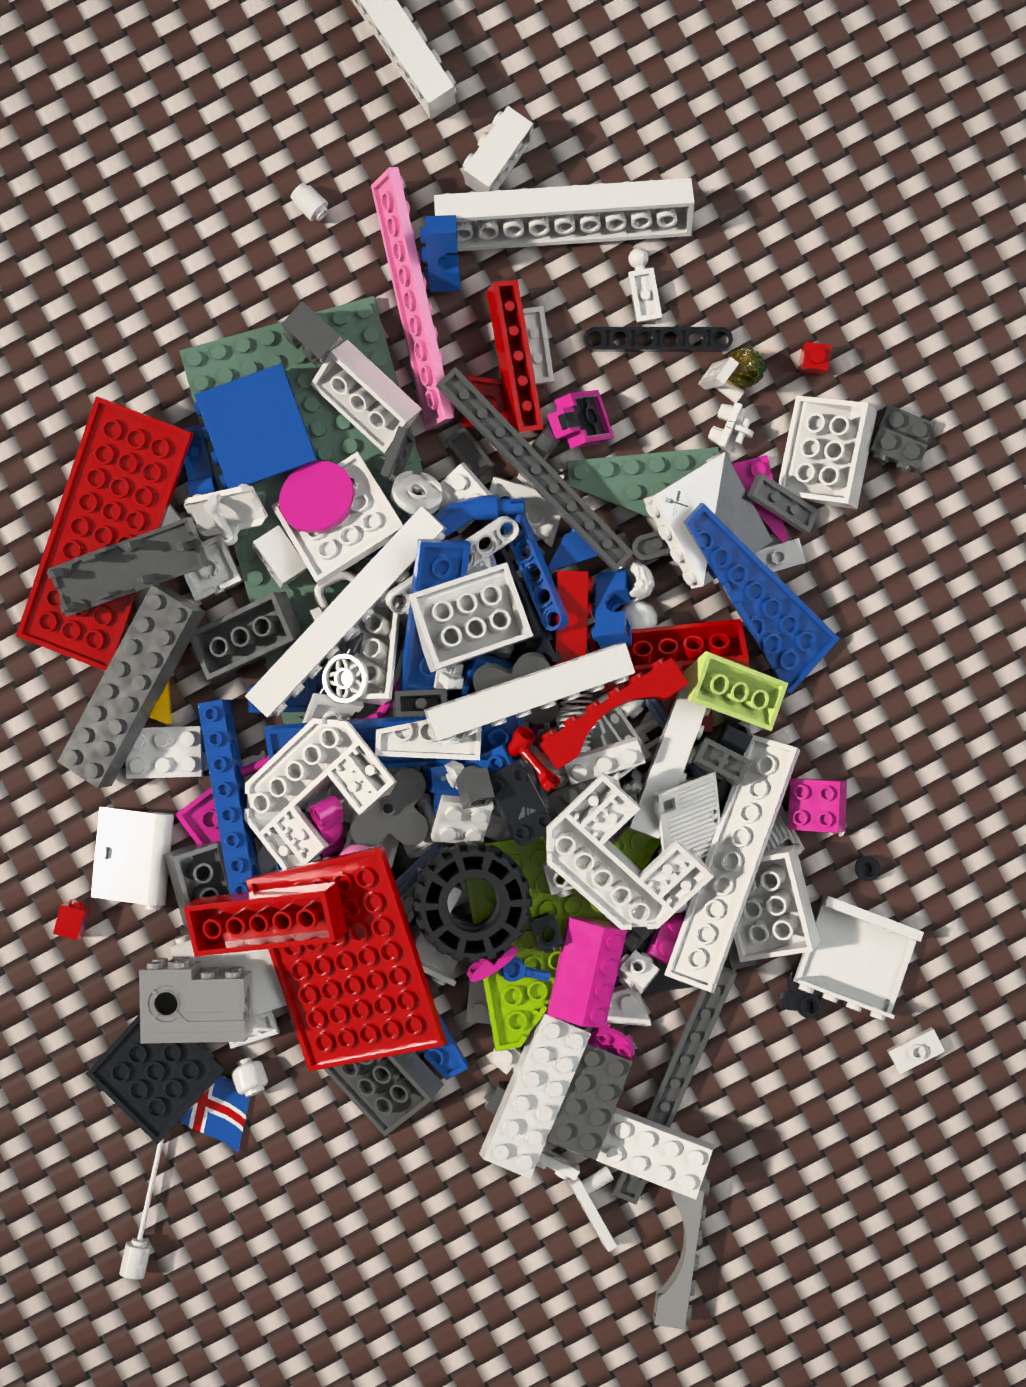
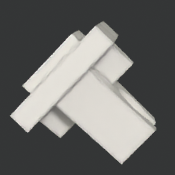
[434,663,464,690]

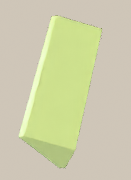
[683,651,788,731]

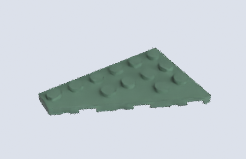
[567,447,719,519]

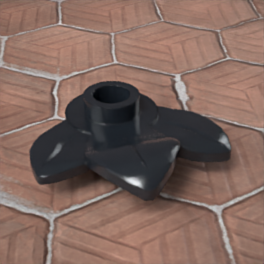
[778,970,823,1018]

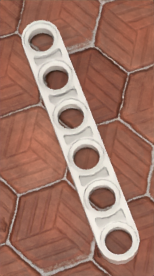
[385,516,519,614]

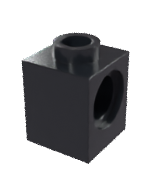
[529,911,564,953]

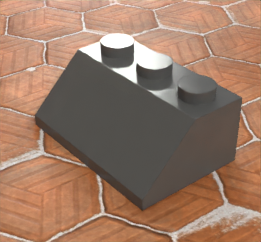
[164,841,230,928]

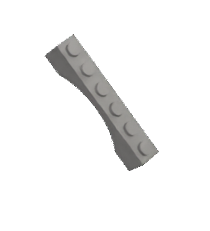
[653,1175,710,1329]

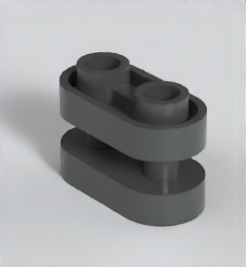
[630,531,671,562]

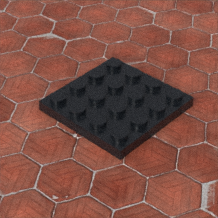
[86,1014,227,1144]

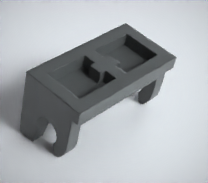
[691,738,752,786]

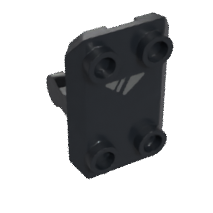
[489,760,558,846]

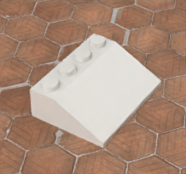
[778,396,877,509]
[409,562,533,673]
[734,845,820,962]

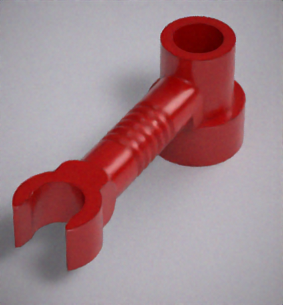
[506,726,561,792]

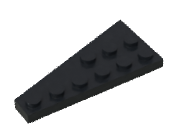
[476,520,563,664]

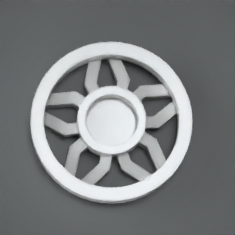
[322,654,368,703]

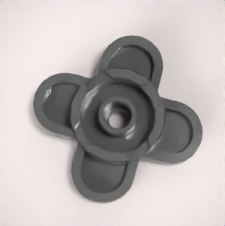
[473,652,559,725]
[351,767,429,847]

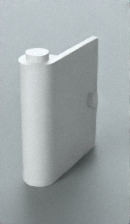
[91,807,174,910]

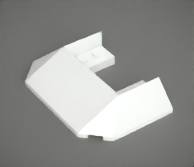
[244,718,397,869]
[546,773,714,930]

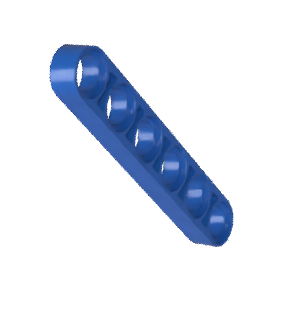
[500,496,568,632]

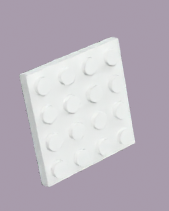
[272,452,403,586]

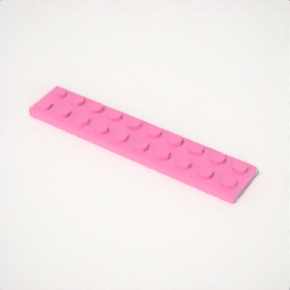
[371,167,454,431]

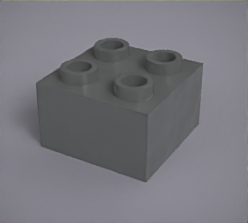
[281,301,343,367]

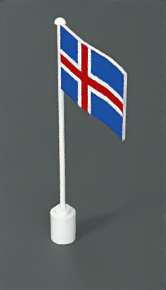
[119,1075,250,1280]

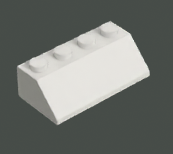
[310,340,422,453]

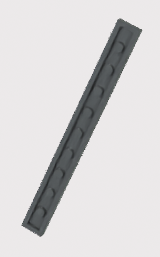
[436,367,634,572]
[613,966,737,1205]

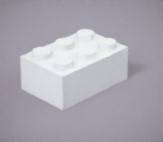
[463,106,533,192]

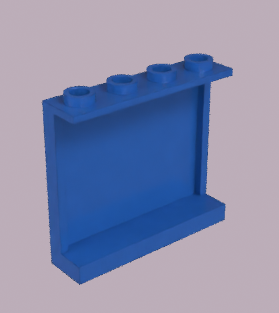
[193,363,318,489]

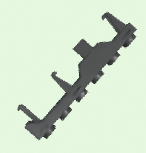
[47,517,210,617]

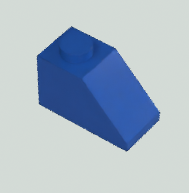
[548,528,598,572]

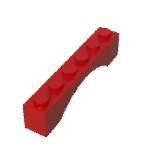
[539,657,689,771]

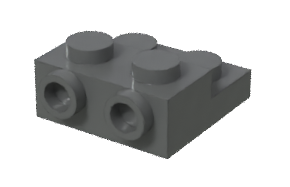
[869,404,935,473]

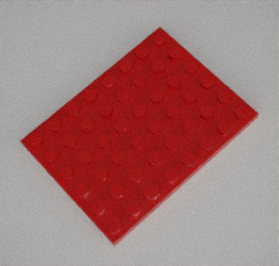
[245,845,447,1072]

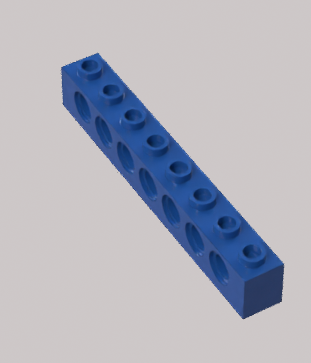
[198,699,261,894]

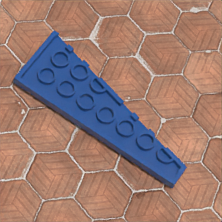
[684,503,840,694]

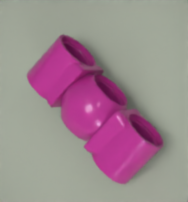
[310,795,345,859]

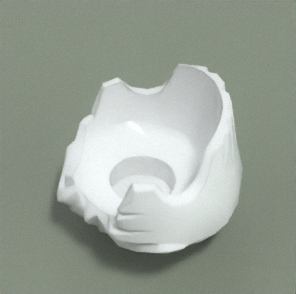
[619,561,655,604]

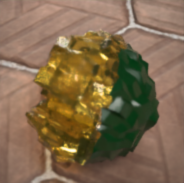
[727,347,766,388]

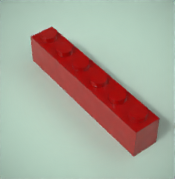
[486,280,544,438]

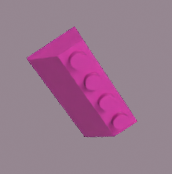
[547,916,627,1028]

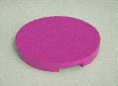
[279,461,355,534]

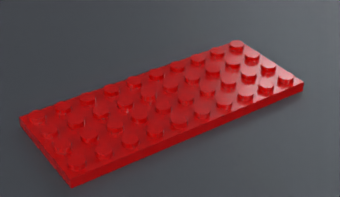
[16,396,194,671]

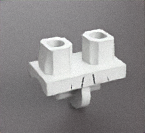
[708,402,754,453]

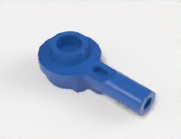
[499,956,550,982]

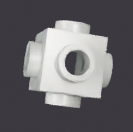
[617,950,659,994]

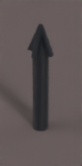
[318,633,364,695]

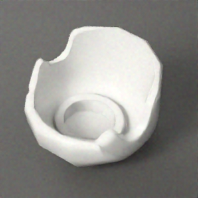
[620,601,658,629]

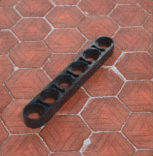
[583,327,733,352]

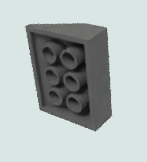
[324,1052,444,1137]

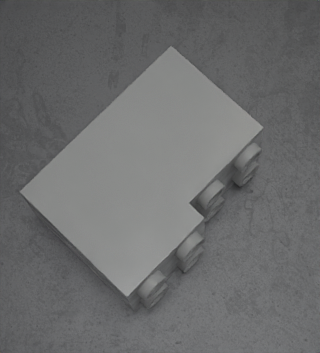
[139,957,253,1044]

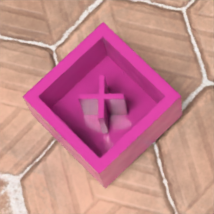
[788,778,847,833]

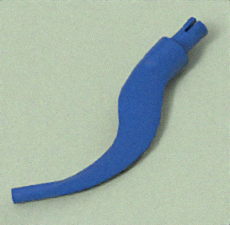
[434,495,525,537]

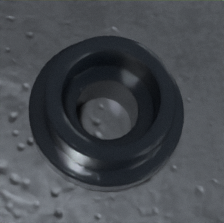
[854,856,880,881]

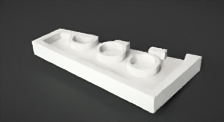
[375,719,482,760]

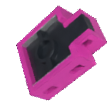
[547,390,614,449]

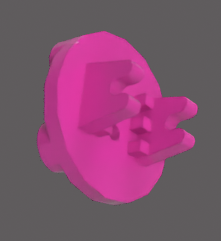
[587,1023,635,1061]

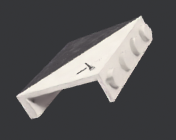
[643,452,773,589]

